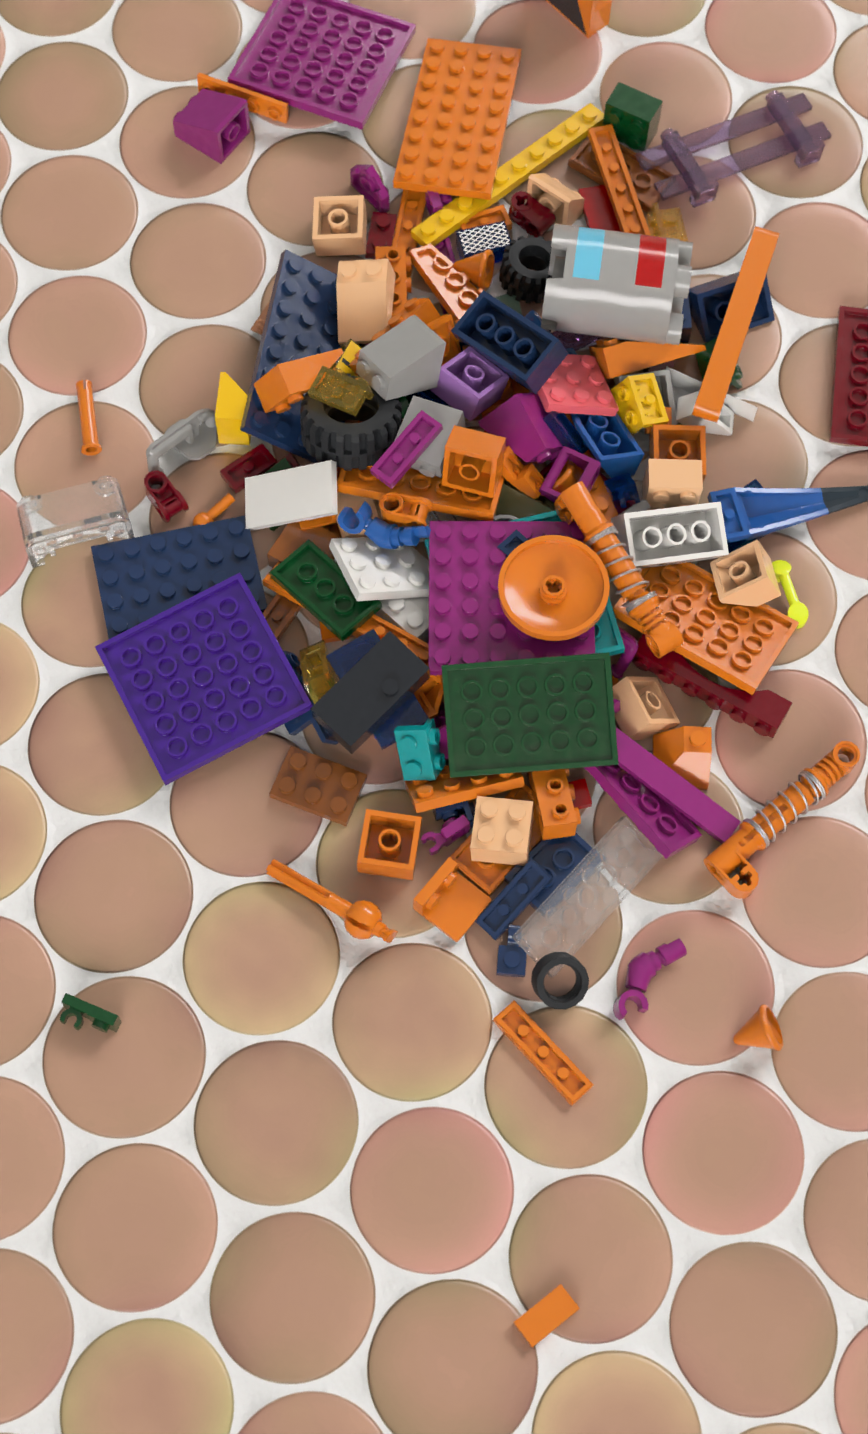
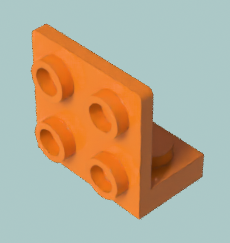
[413,857,491,942]

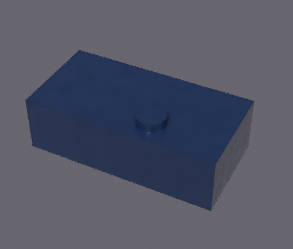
[451,290,568,395]

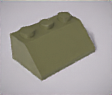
[495,480,556,519]

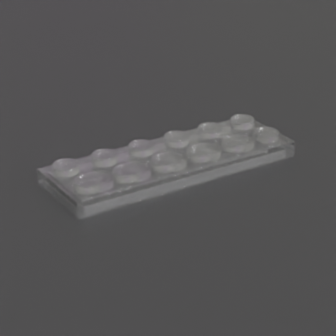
[512,816,663,978]

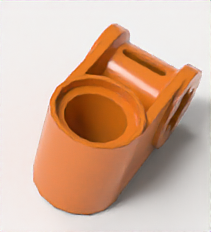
[379,492,433,528]

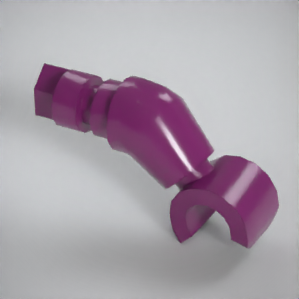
[613,938,687,1020]

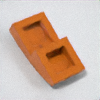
[502,446,544,499]

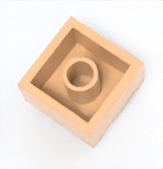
[312,195,367,256]
[642,459,703,511]
[470,796,534,866]

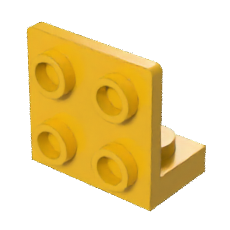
[610,373,669,435]

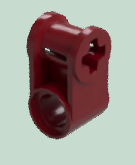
[508,191,556,238]
[144,470,189,523]

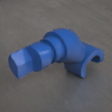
[338,501,431,549]

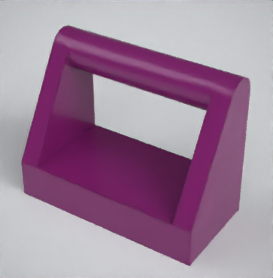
[539,446,601,503]

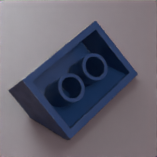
[688,272,775,343]

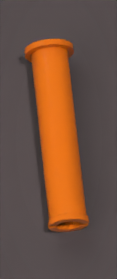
[76,380,102,456]

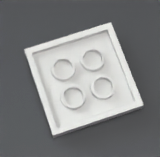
[329,537,429,601]

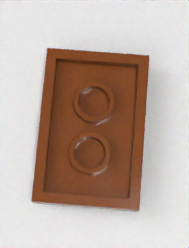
[269,746,367,826]

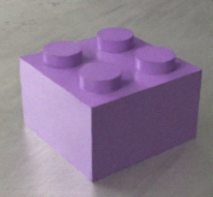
[430,346,510,421]

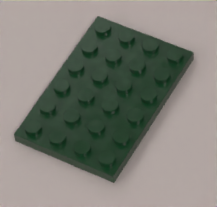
[441,652,619,778]

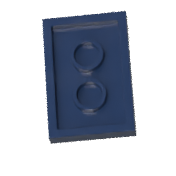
[504,833,603,919]

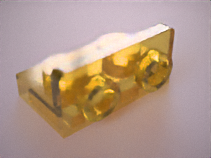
[647,203,688,242]
[308,366,374,416]

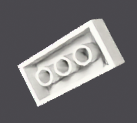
[611,502,729,568]

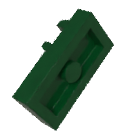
[60,993,122,1033]

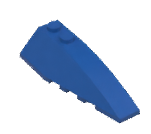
[566,348,644,480]

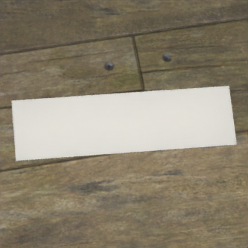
[666,367,758,422]

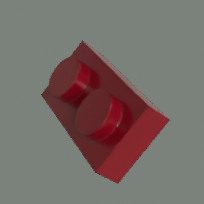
[365,211,397,259]
[220,443,277,494]

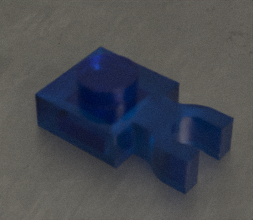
[604,473,640,508]

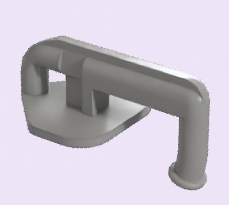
[146,408,217,473]

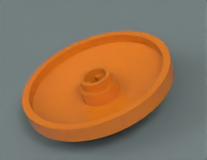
[498,535,610,641]

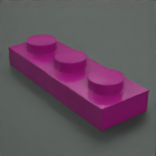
[370,410,443,489]

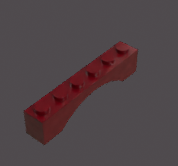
[632,634,792,738]

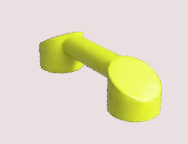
[772,560,809,629]

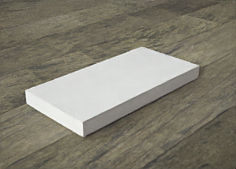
[245,460,338,531]

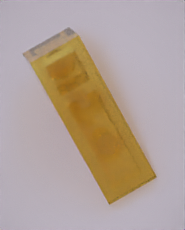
[299,640,338,704]

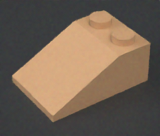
[336,259,396,345]

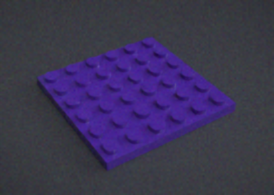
[95,573,312,785]

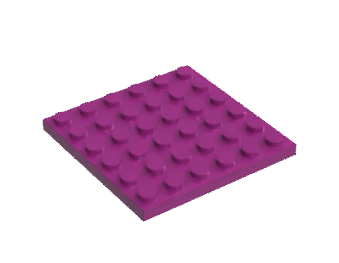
[227,0,416,130]
[429,521,595,675]

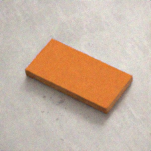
[450,784,542,897]

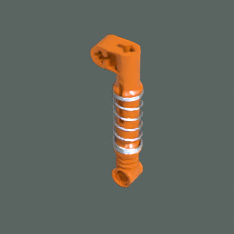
[554,481,684,658]
[704,741,860,899]

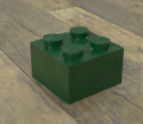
[602,82,663,153]

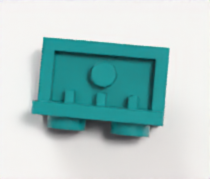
[394,719,445,781]

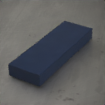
[475,858,553,941]

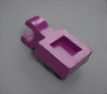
[421,814,470,855]

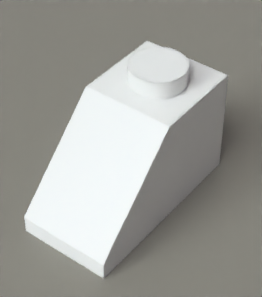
[676,391,734,436]

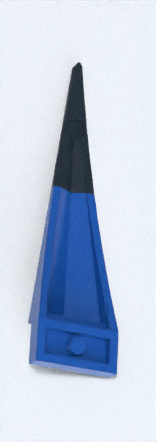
[707,485,868,543]

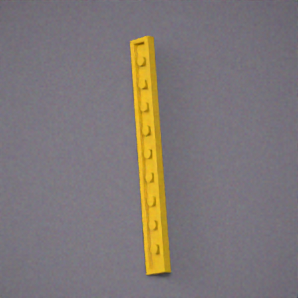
[411,103,604,246]

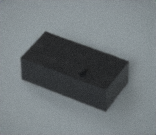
[311,631,430,754]

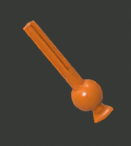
[266,859,398,943]

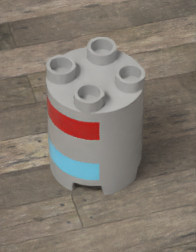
[541,224,693,345]

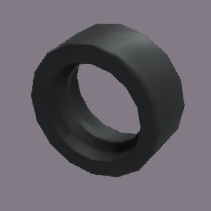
[531,952,589,1009]

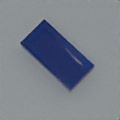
[543,411,589,454]

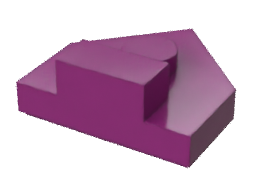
[350,164,389,213]

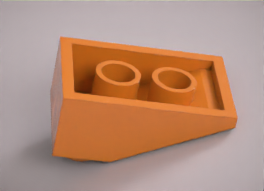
[254,348,343,414]

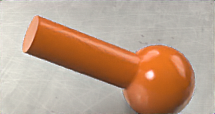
[193,493,235,526]

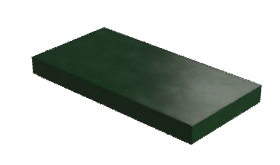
[269,539,383,642]

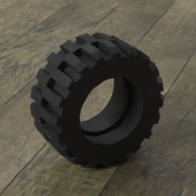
[300,373,402,471]

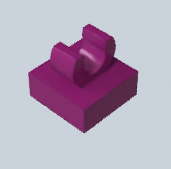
[425,191,452,216]

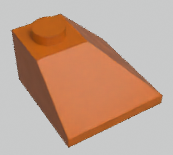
[653,726,712,790]

